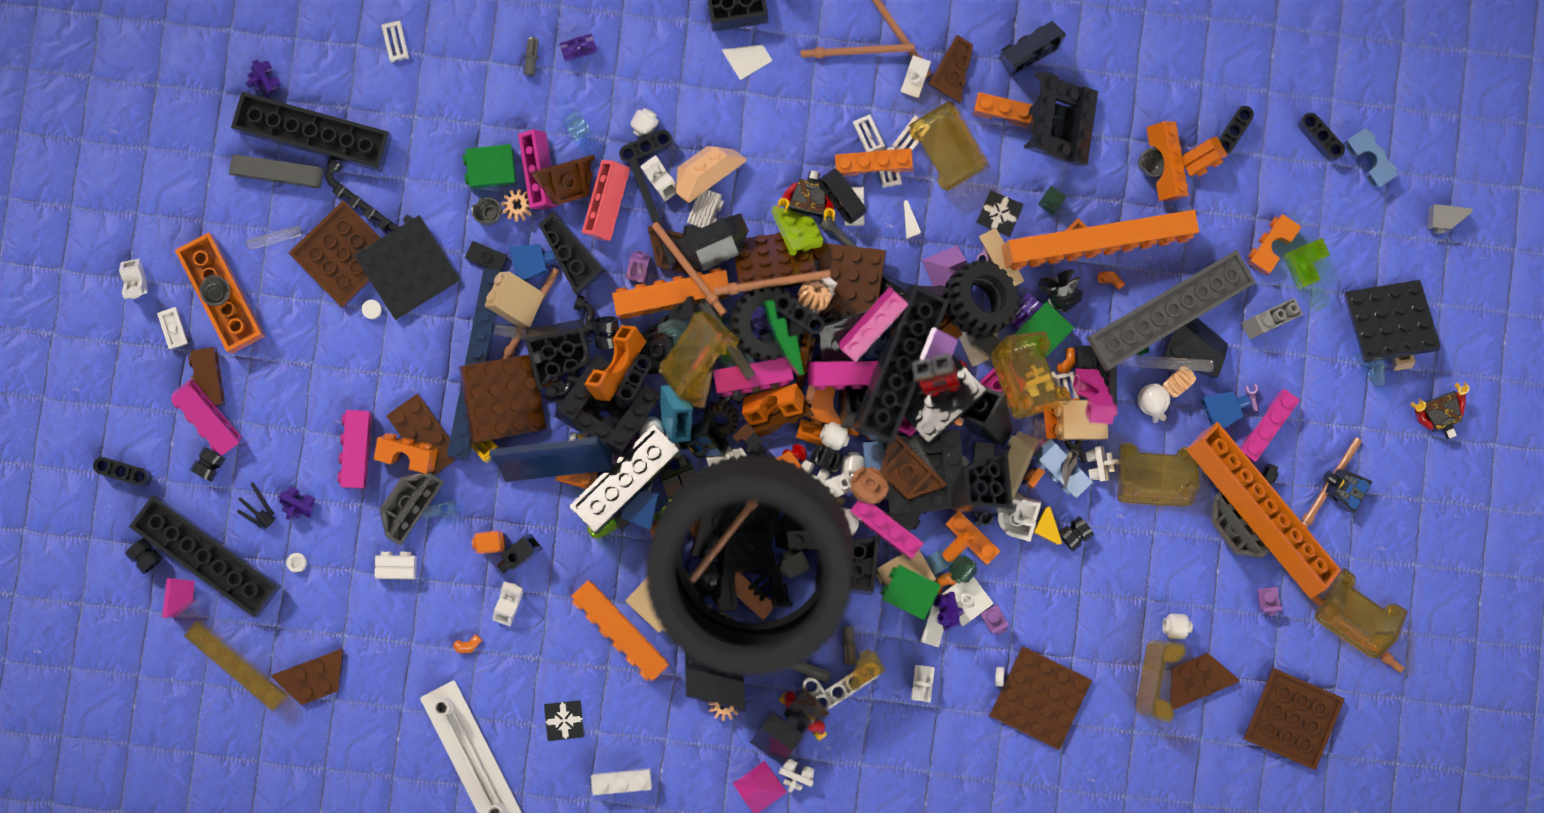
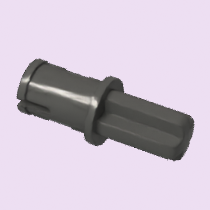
[523,37,539,76]
[841,626,857,665]

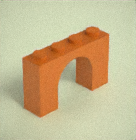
[808,385,877,442]

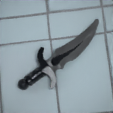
[1062,440,1086,488]

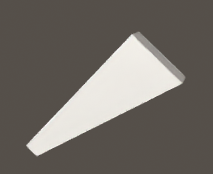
[903,200,921,240]

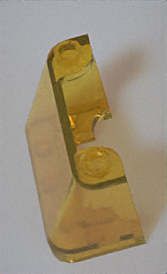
[909,101,990,191]
[659,311,740,402]
[991,331,1072,419]
[1117,443,1199,507]
[1315,568,1408,658]
[1136,640,1187,722]

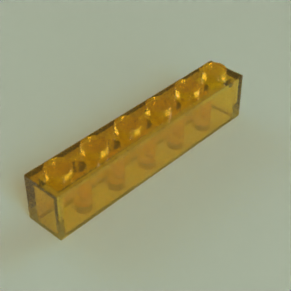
[184,621,289,711]

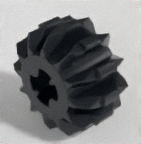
[809,445,843,473]

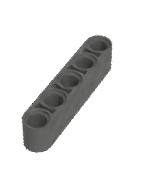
[228,155,324,188]

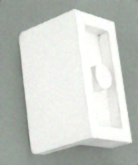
[920,605,944,647]

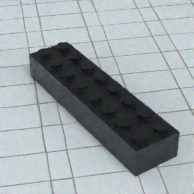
[231,91,392,172]
[851,285,949,445]
[129,495,281,618]

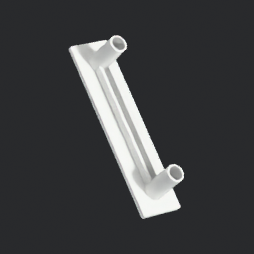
[420,680,522,813]

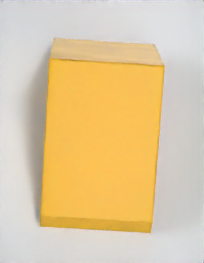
[472,440,499,463]
[1033,507,1062,545]

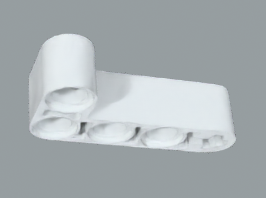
[802,662,879,710]

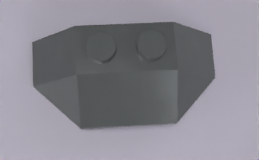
[379,472,444,546]
[1211,491,1270,558]

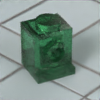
[1038,185,1067,215]

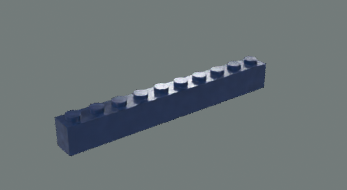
[447,268,503,462]

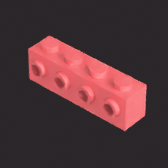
[582,160,630,241]

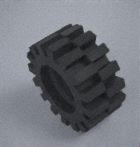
[703,400,739,437]

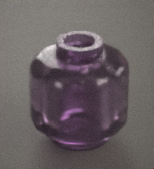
[750,308,771,336]

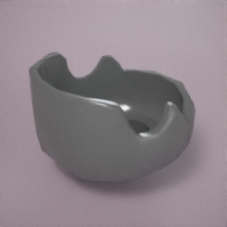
[1138,148,1164,177]
[471,197,502,226]
[200,275,230,306]

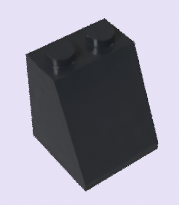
[958,385,1013,446]
[750,710,804,765]

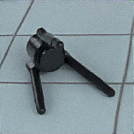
[237,482,275,530]

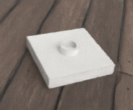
[941,573,994,627]

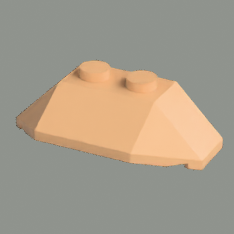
[676,146,747,203]

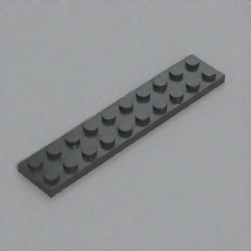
[1086,250,1256,371]

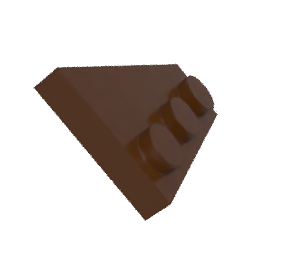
[928,35,973,104]
[751,402,814,437]

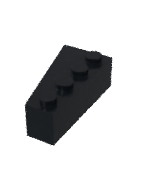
[538,212,607,295]

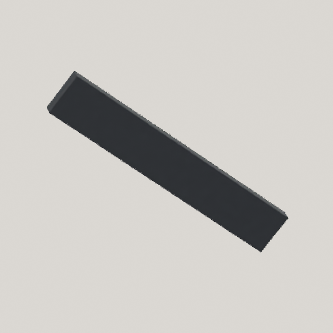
[629,159,676,270]

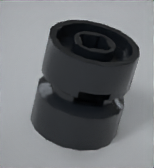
[593,316,619,349]
[190,446,226,482]
[1059,516,1094,552]
[125,538,162,574]

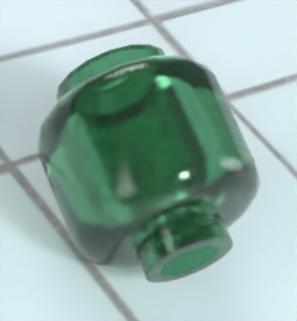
[949,555,978,584]

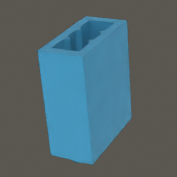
[659,384,692,443]

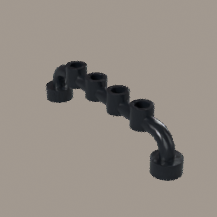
[326,158,413,232]
[545,295,595,401]

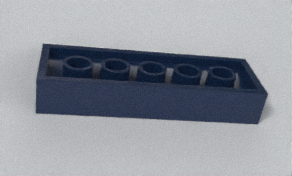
[490,437,613,482]

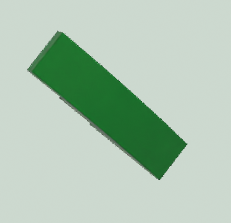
[763,300,804,375]

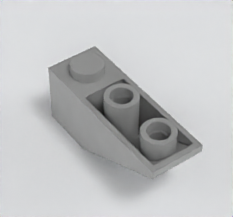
[1242,298,1303,340]

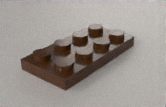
[386,393,456,475]

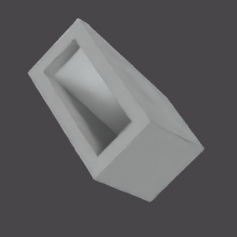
[1427,204,1472,234]

